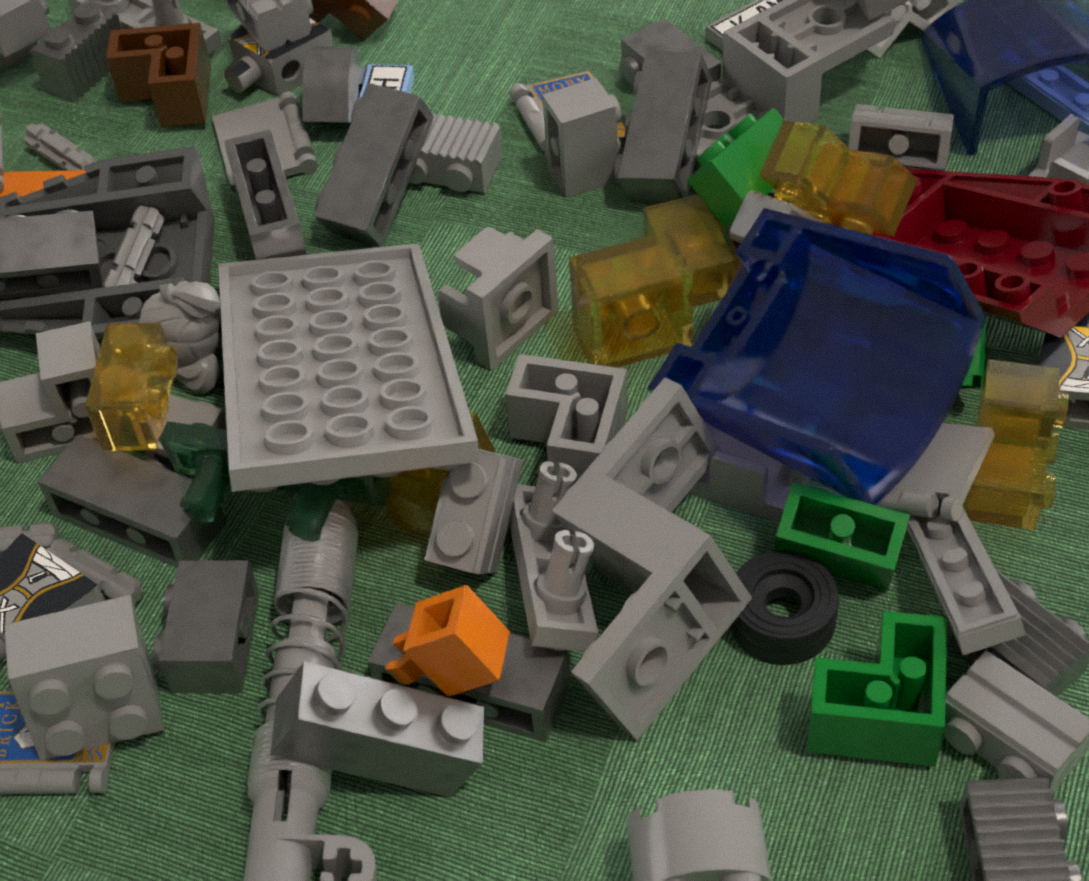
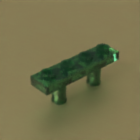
[158,421,392,541]

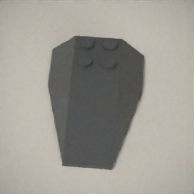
[0,146,215,339]

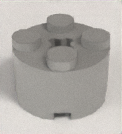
[626,789,772,881]

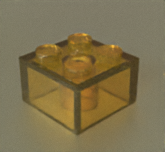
[569,231,693,368]

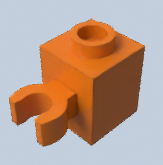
[385,585,510,697]

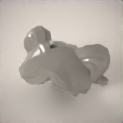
[139,281,222,394]

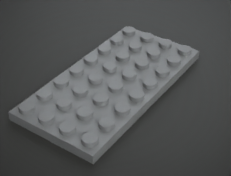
[218,243,479,492]

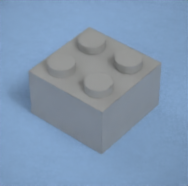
[4,595,164,761]

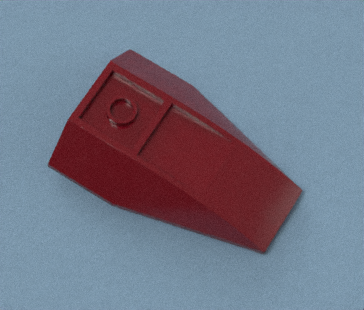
[805,166,1089,338]

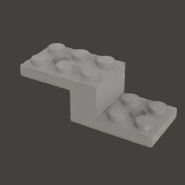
[694,0,895,169]

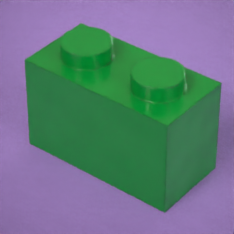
[774,482,910,591]

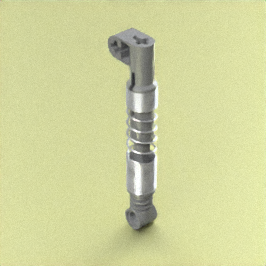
[243,476,377,881]

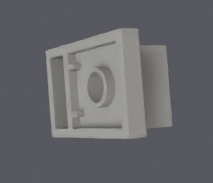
[552,377,752,741]

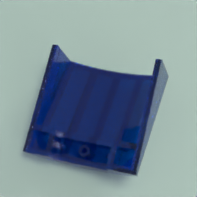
[921,0,1089,155]
[647,208,986,505]

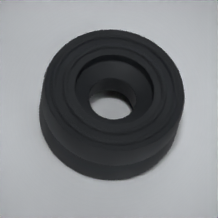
[730,550,839,665]

